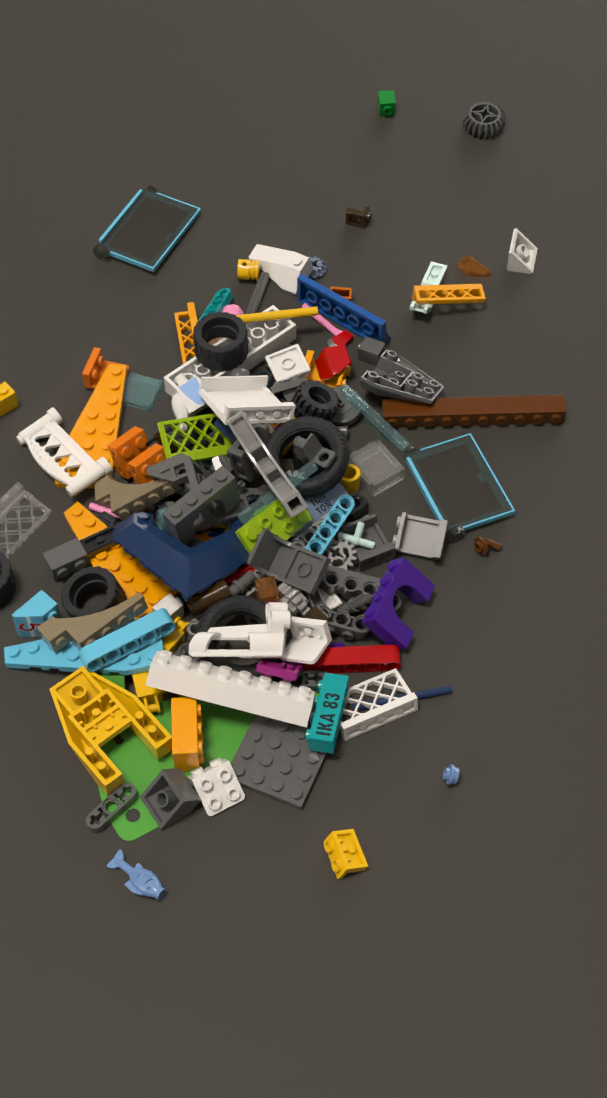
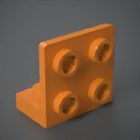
[82,347,129,390]

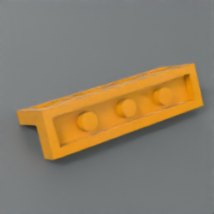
[412,284,486,304]
[174,302,198,364]

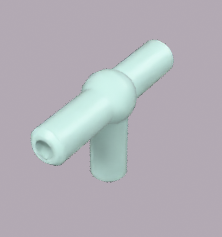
[337,522,375,549]

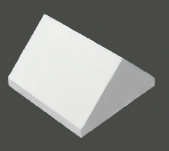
[507,228,538,274]

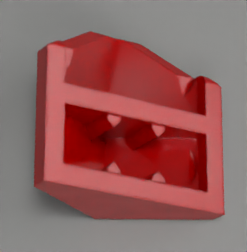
[315,344,352,382]

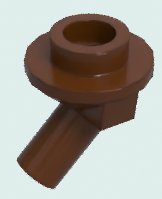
[474,537,502,555]

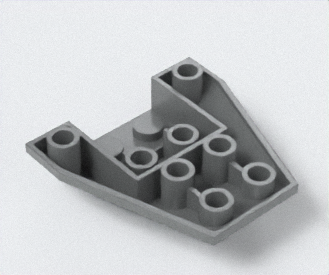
[360,349,444,404]

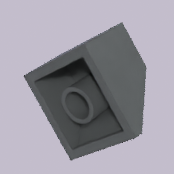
[140,768,201,829]

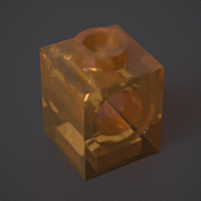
[254,576,279,603]

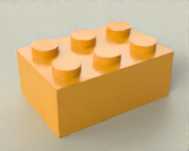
[171,697,204,772]

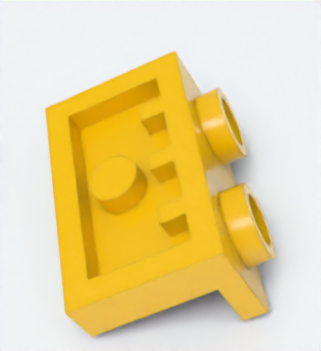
[323,829,368,879]

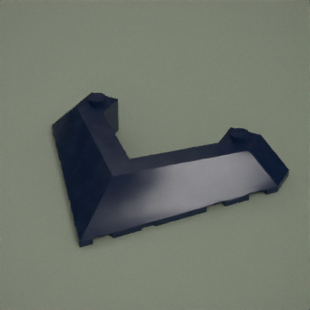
[113,512,249,601]

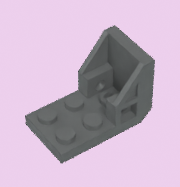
[147,453,218,523]

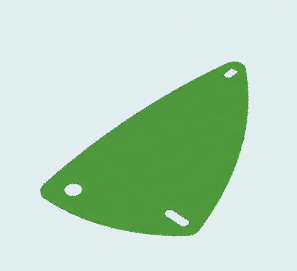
[98,693,319,841]

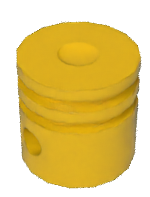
[237,259,260,281]
[340,463,360,495]

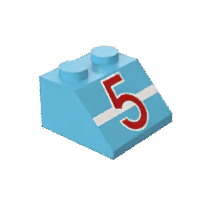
[12,590,61,637]

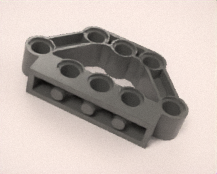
[300,565,401,640]

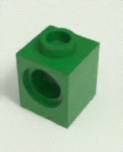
[378,90,396,116]

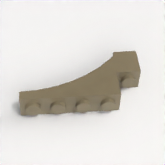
[94,475,182,520]
[37,592,148,653]

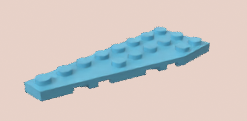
[4,619,164,675]

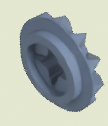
[308,255,327,278]

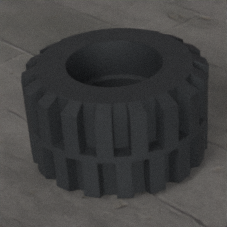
[291,380,341,422]

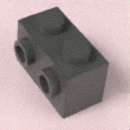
[42,537,90,581]

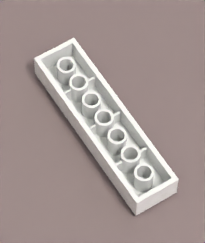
[163,305,296,397]
[145,650,315,728]

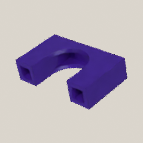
[362,557,435,650]

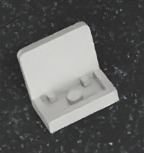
[281,617,332,664]
[187,758,245,816]

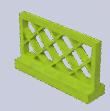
[157,413,231,463]

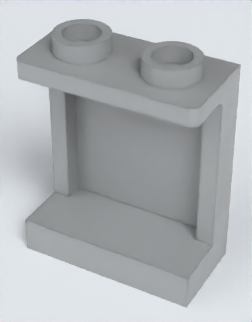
[392,512,448,561]

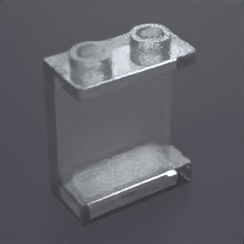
[349,439,405,496]

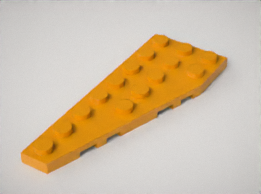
[55,364,127,489]
[64,502,182,620]

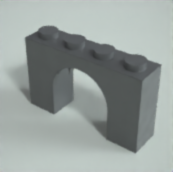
[162,466,241,546]

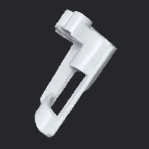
[189,602,291,659]

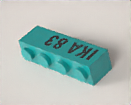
[305,673,349,754]

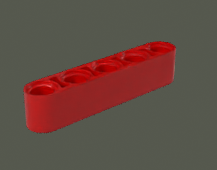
[303,645,401,674]

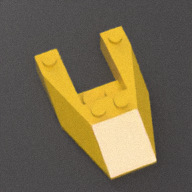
[50,666,172,796]

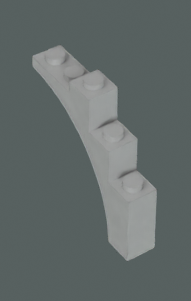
[226,411,308,518]

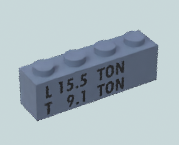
[287,482,349,541]

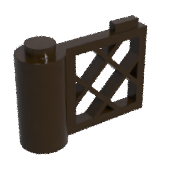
[181,579,232,615]

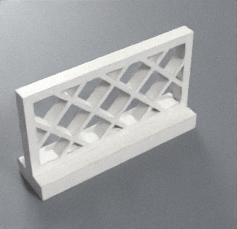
[339,668,418,741]

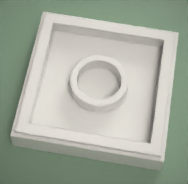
[265,344,311,383]

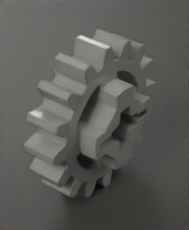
[316,537,357,570]
[276,582,311,618]

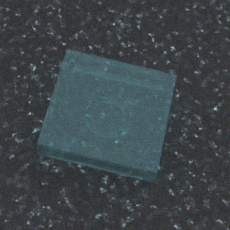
[123,372,164,412]

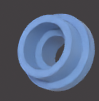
[443,764,459,785]

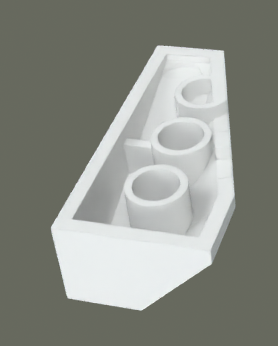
[248,244,314,296]

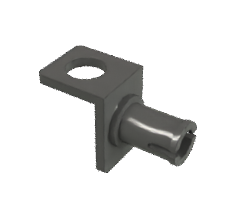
[293,433,337,468]

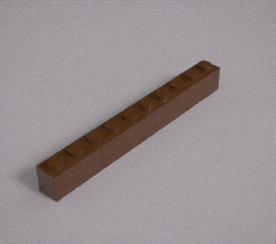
[382,395,566,428]

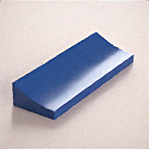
[297,274,391,344]

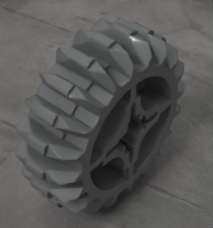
[463,101,506,139]

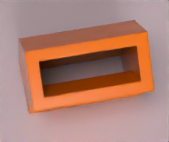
[330,287,352,302]

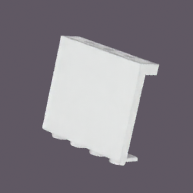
[198,375,296,425]

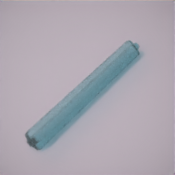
[340,384,410,451]
[237,461,317,524]

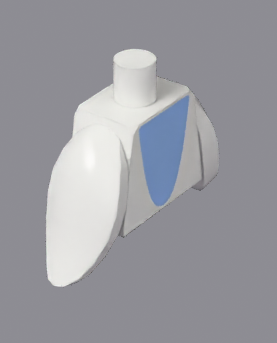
[171,373,209,432]

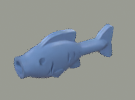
[107,849,166,900]

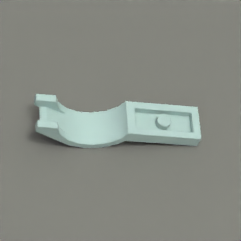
[410,262,447,314]

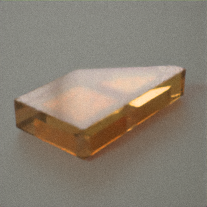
[456,255,491,277]

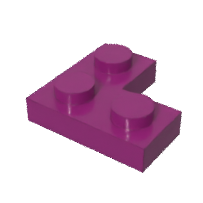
[256,659,304,682]

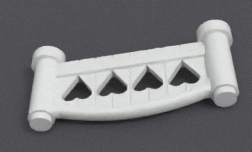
[16,407,113,497]

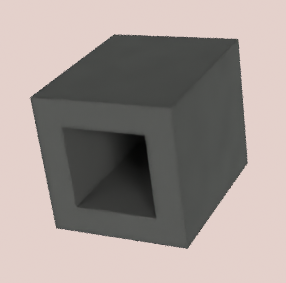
[357,336,385,367]

